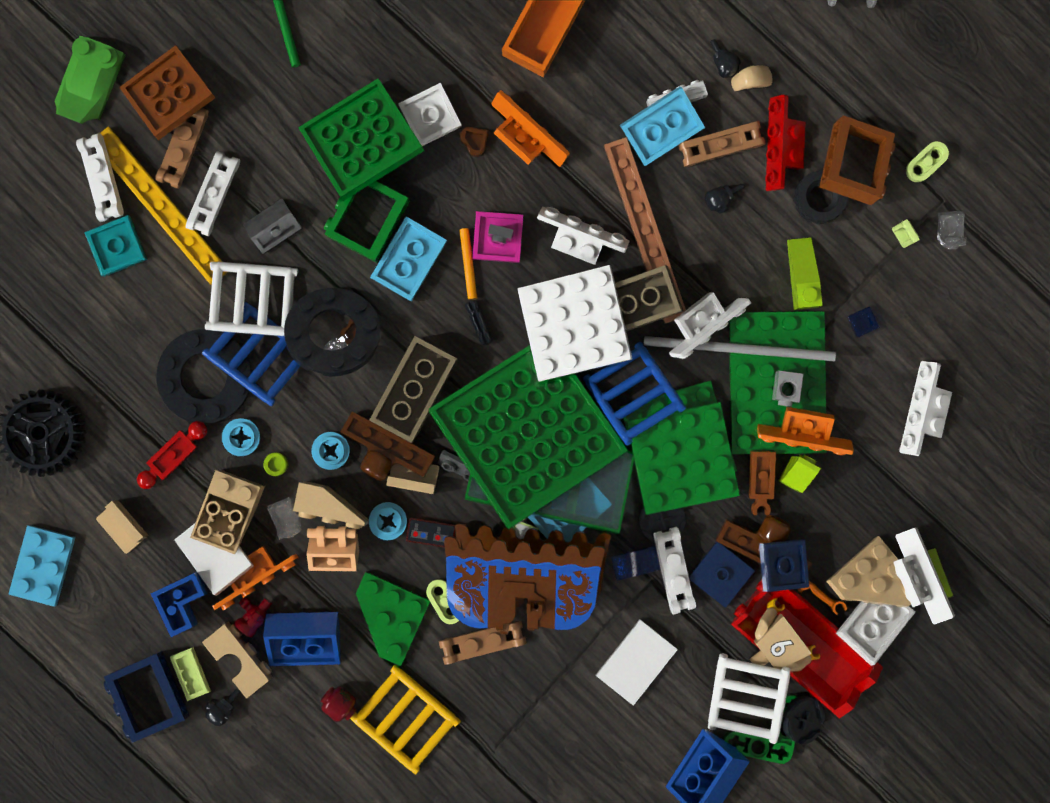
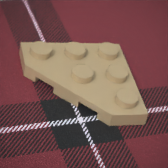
[826,536,911,607]

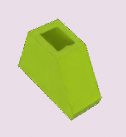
[778,455,821,493]

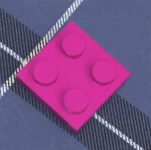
[473,211,523,263]

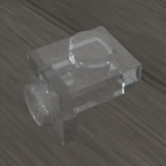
[937,211,967,249]
[267,497,301,539]

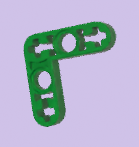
[723,694,797,764]

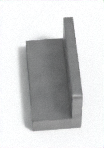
[243,199,302,254]

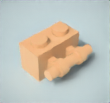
[307,526,359,571]

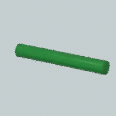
[273,0,301,68]

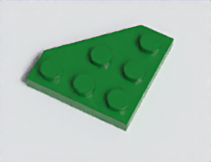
[356,571,430,666]

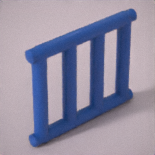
[202,302,300,406]
[582,342,686,446]

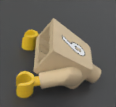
[749,598,820,672]

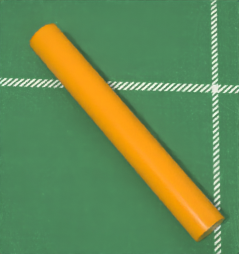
[460,228,477,300]

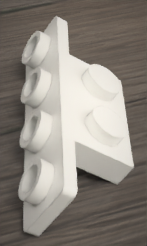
[537,207,630,265]
[669,292,751,359]
[900,361,952,456]
[893,527,955,624]

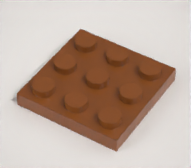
[119,45,215,141]

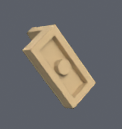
[386,464,439,494]
[96,500,149,554]

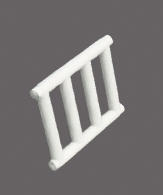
[205,262,298,336]
[708,653,791,744]

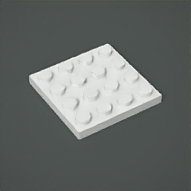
[517,265,632,382]

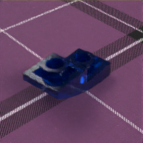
[611,546,661,581]

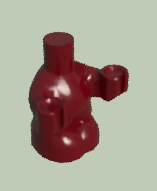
[234,597,272,638]

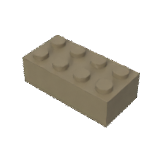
[615,265,684,332]
[369,336,458,443]

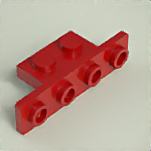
[765,94,806,191]

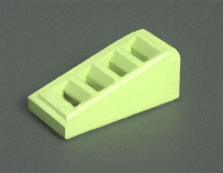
[892,219,920,248]

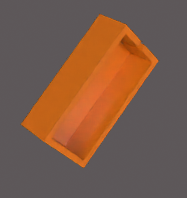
[502,0,585,78]

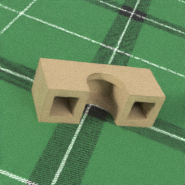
[202,622,272,699]

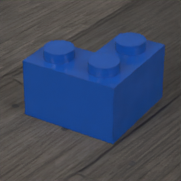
[151,572,210,637]

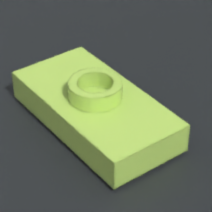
[170,647,211,701]

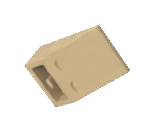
[190,470,265,554]
[293,481,369,529]

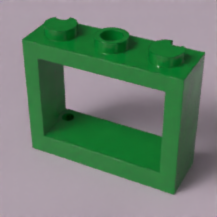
[324,181,410,263]

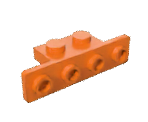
[491,90,570,167]
[757,407,854,455]
[212,546,299,610]

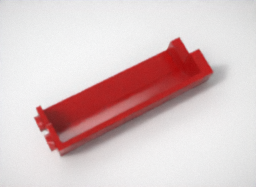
[731,580,883,719]

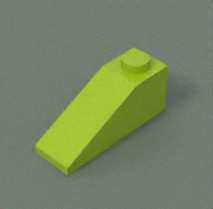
[787,238,823,310]

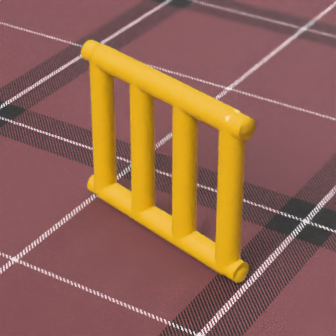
[350,665,461,775]

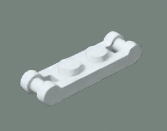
[76,133,124,222]
[186,151,240,236]
[653,527,696,615]

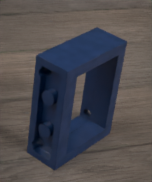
[104,651,190,743]

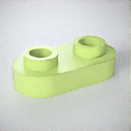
[906,141,949,182]
[426,579,459,624]

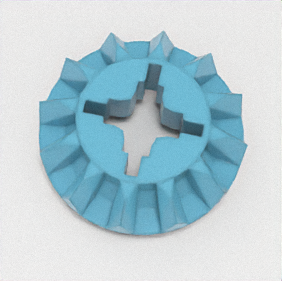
[222,418,261,456]
[312,432,349,470]
[369,502,407,540]

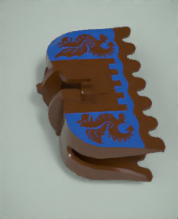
[444,523,611,634]

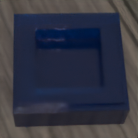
[847,306,880,338]

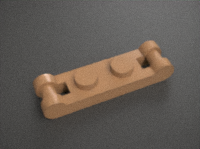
[156,108,209,189]
[678,121,766,167]
[438,620,527,665]

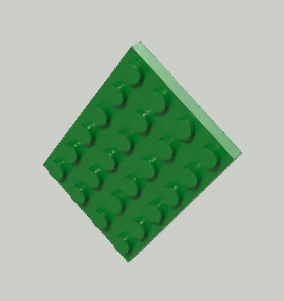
[729,312,827,454]

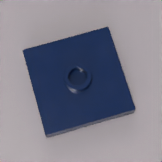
[759,539,809,592]
[689,541,755,608]

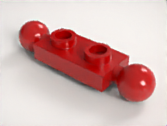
[137,421,207,489]

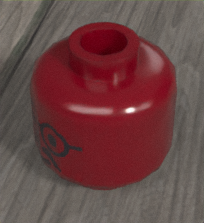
[320,686,356,722]

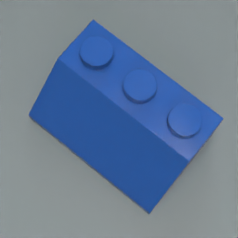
[263,612,341,666]
[666,729,750,803]

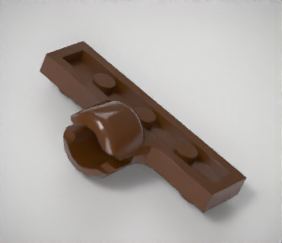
[340,412,435,481]
[716,515,812,570]

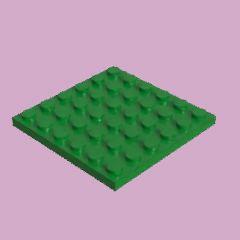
[429,345,628,530]

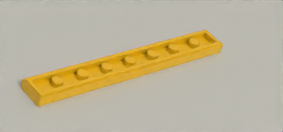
[100,126,228,285]

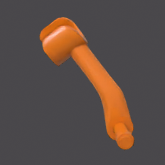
[797,581,847,615]

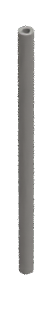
[644,336,836,361]

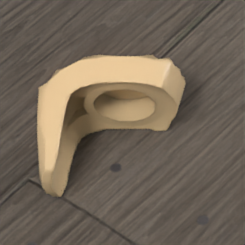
[731,65,773,91]

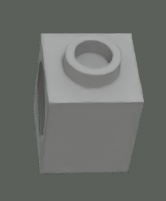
[772,371,803,407]

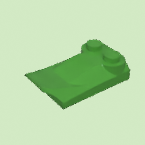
[55,36,125,124]

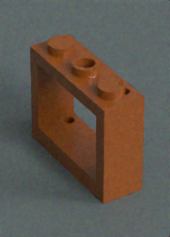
[819,115,895,205]

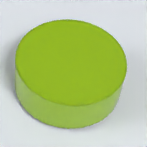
[263,453,288,476]

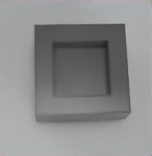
[488,224,514,244]

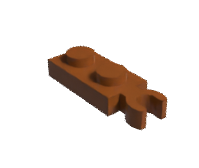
[749,450,776,515]

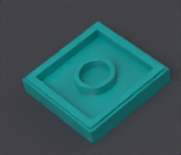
[84,215,147,277]

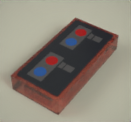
[406,517,456,547]

